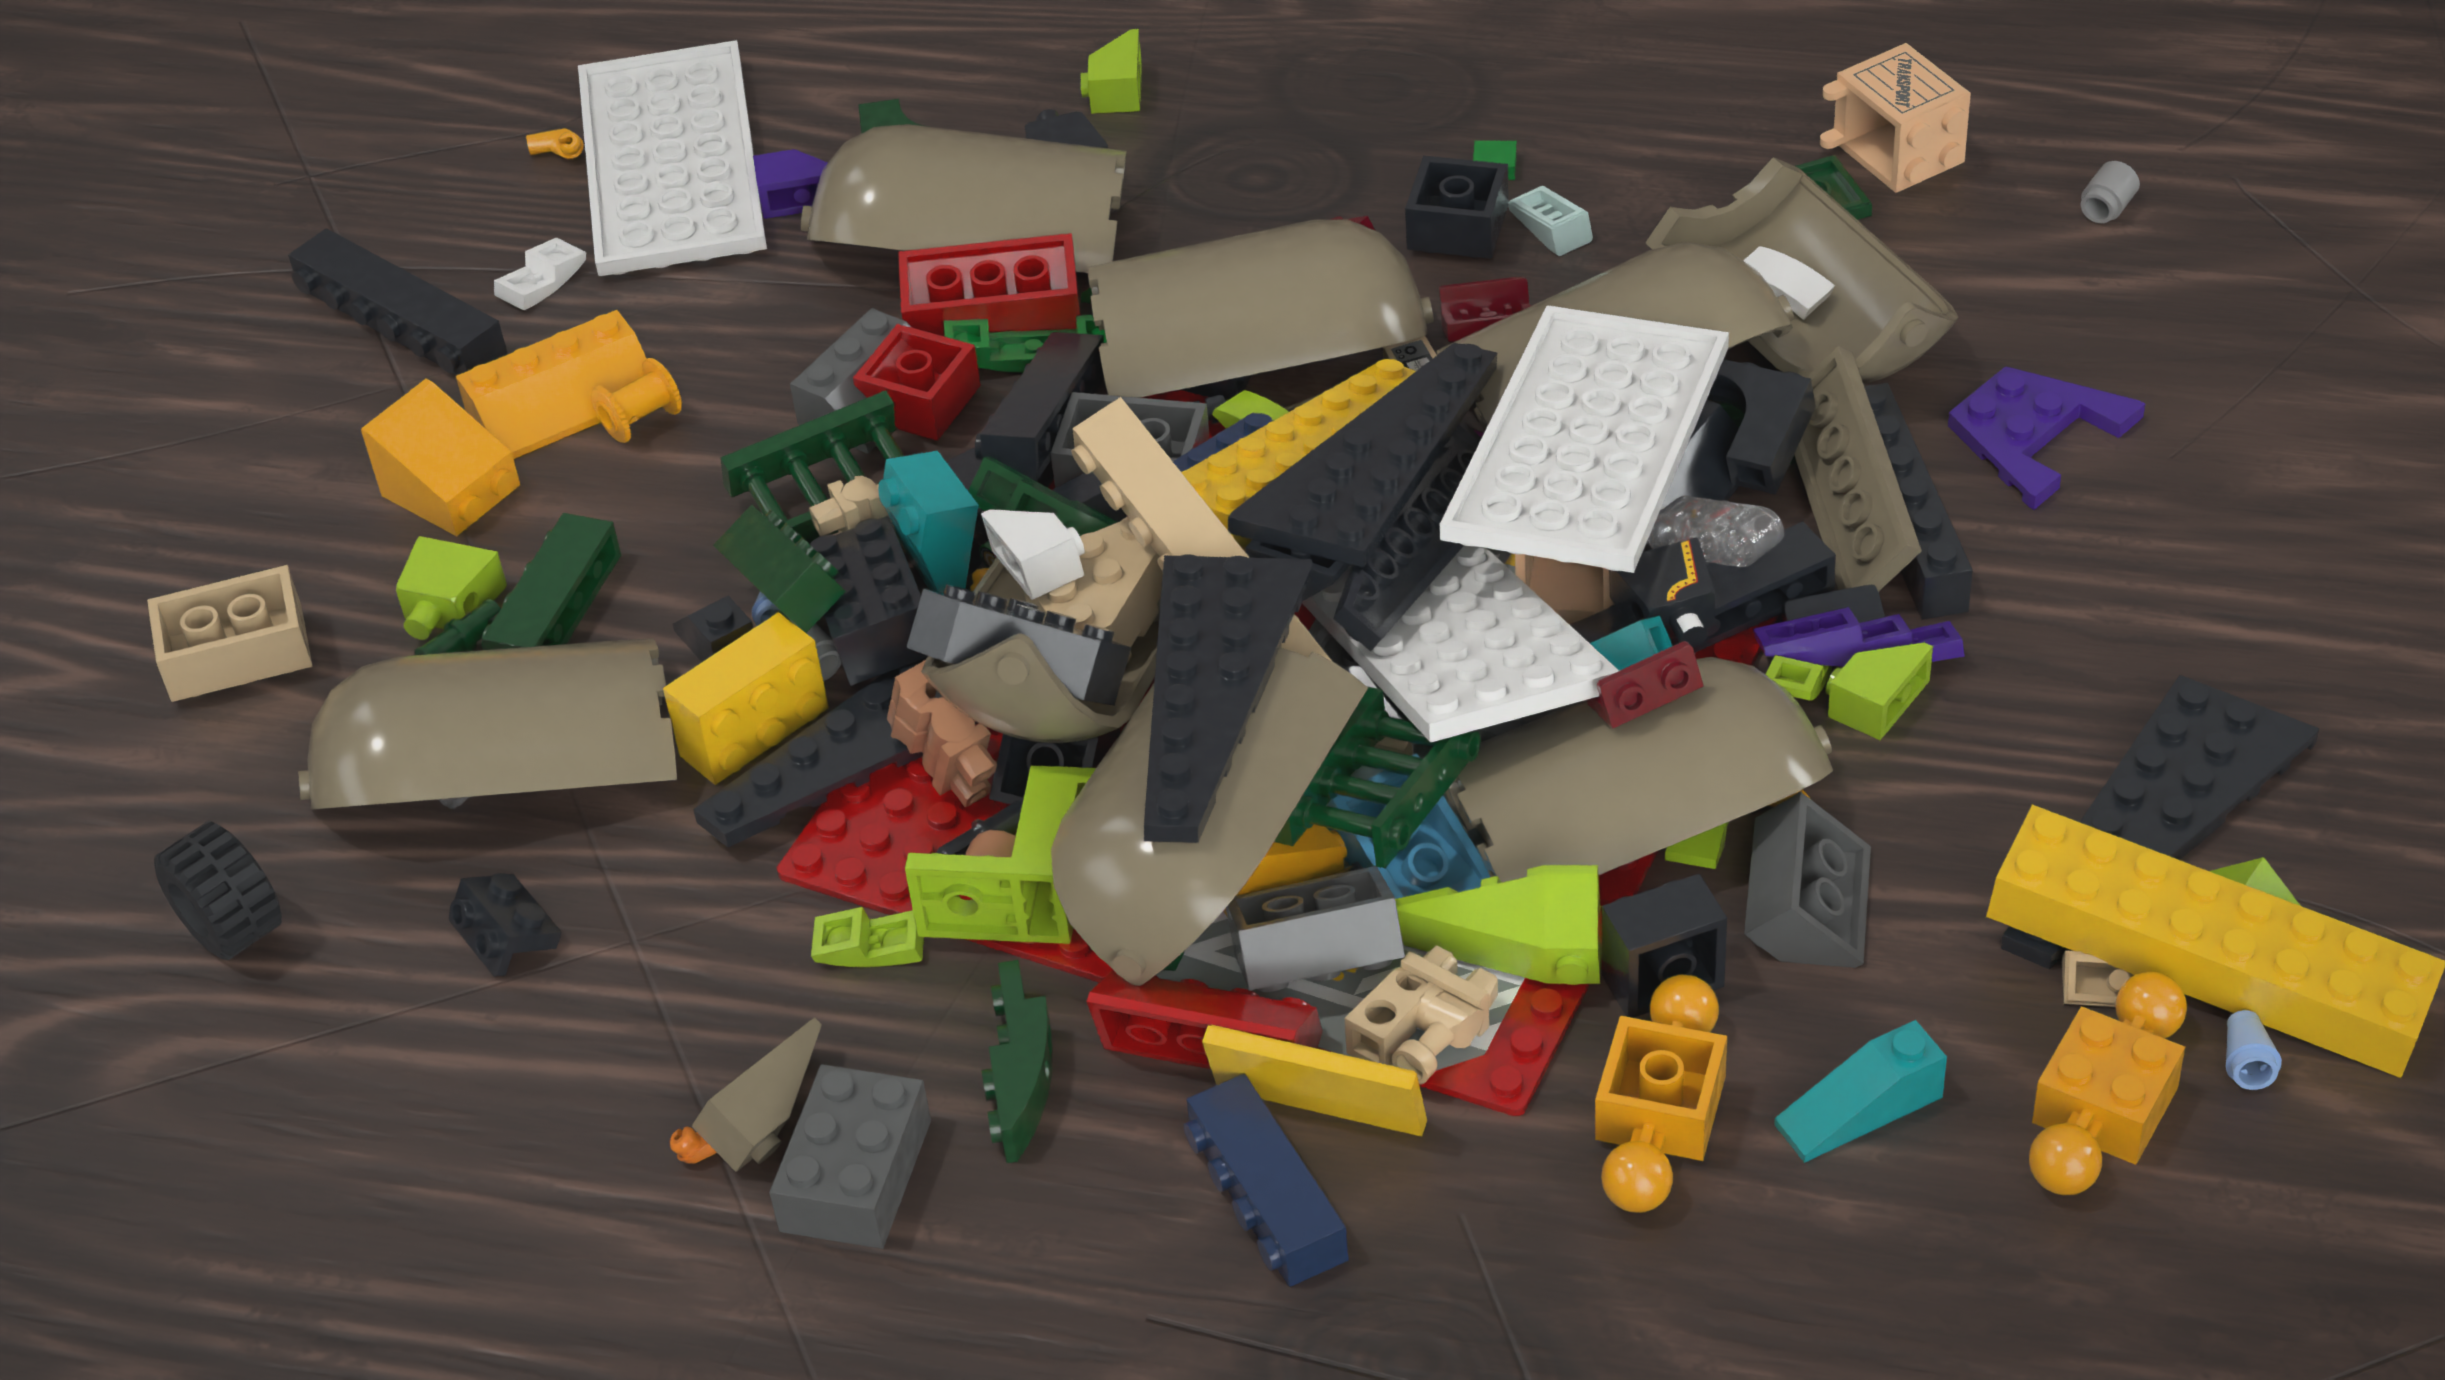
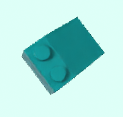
[878,451,979,593]

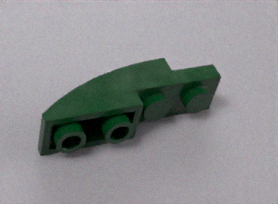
[968,457,1118,536]
[981,960,1053,1163]

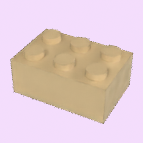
[147,565,313,702]

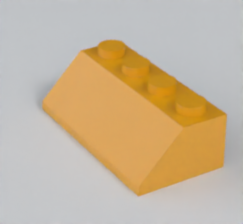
[456,310,647,459]

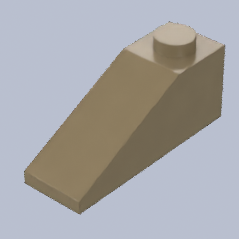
[692,1017,822,1172]

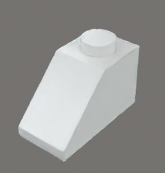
[981,509,1085,600]

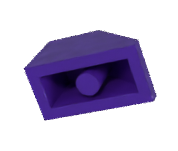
[753,149,828,219]

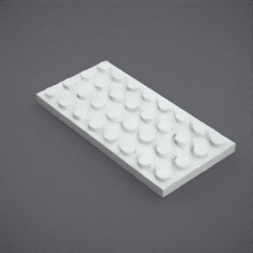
[578,40,767,277]
[1440,305,1729,573]
[1302,546,1619,743]

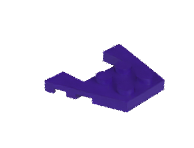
[1948,366,2145,510]

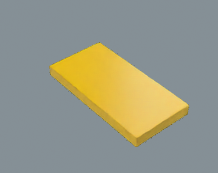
[1202,1025,1427,1137]

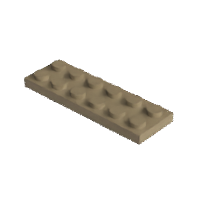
[1794,345,1922,592]

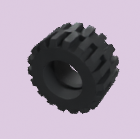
[154,821,282,960]

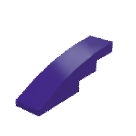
[1753,607,1965,667]

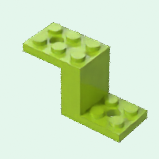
[905,766,1096,944]

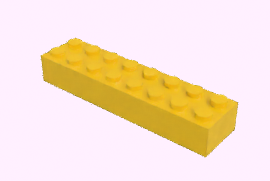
[1181,359,1416,551]
[1986,805,2445,1078]

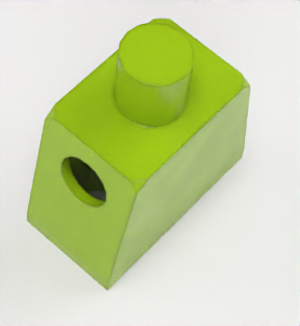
[396,536,507,640]

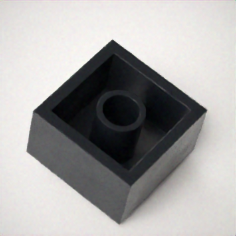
[1405,156,1509,259]
[1602,874,1727,1018]

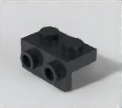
[449,873,562,977]

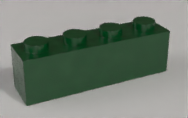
[713,504,846,633]
[482,513,621,650]

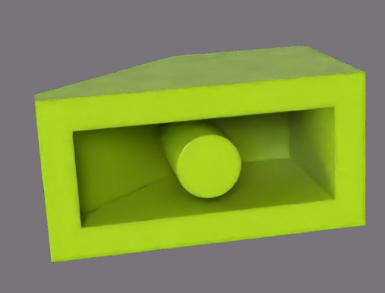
[1081,29,1142,114]
[1826,642,1933,740]

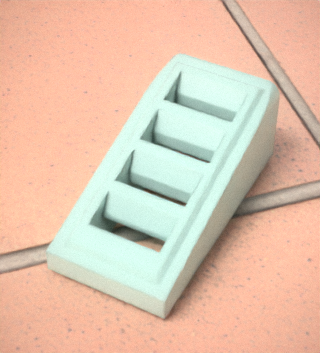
[1508,186,1593,256]

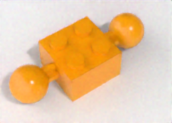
[2029,972,2187,1195]
[1595,975,1727,1213]

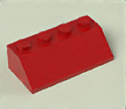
[898,233,1081,337]
[1086,970,1323,1069]

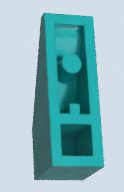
[1774,1020,1947,1163]

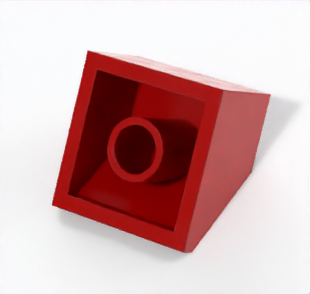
[853,324,981,441]

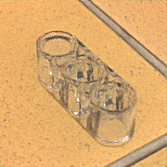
[1647,496,1784,567]

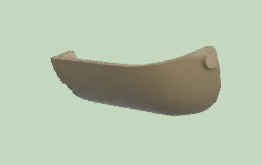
[801,124,1127,273]
[1646,157,1959,384]
[1088,219,1434,398]
[1436,242,1794,431]
[921,558,1161,743]
[298,638,677,809]
[1051,645,1368,986]
[1445,657,1833,882]

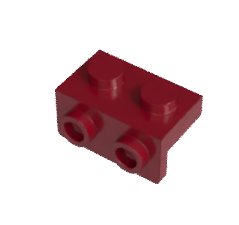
[1439,276,1531,342]
[1587,641,1704,729]

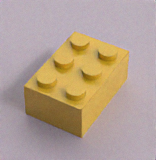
[663,612,829,785]

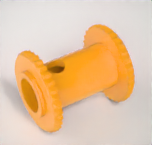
[591,358,682,443]

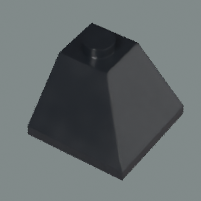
[989,726,1121,804]

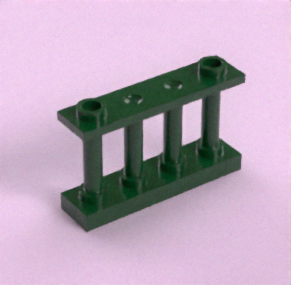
[720,390,904,544]
[1275,686,1481,869]

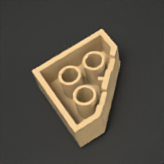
[1023,517,1163,665]

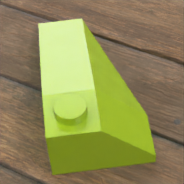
[1395,865,1602,985]

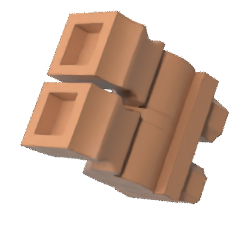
[887,660,997,807]

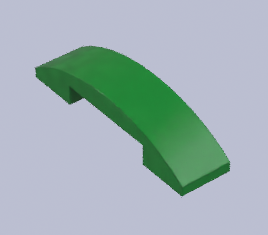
[944,315,1107,373]

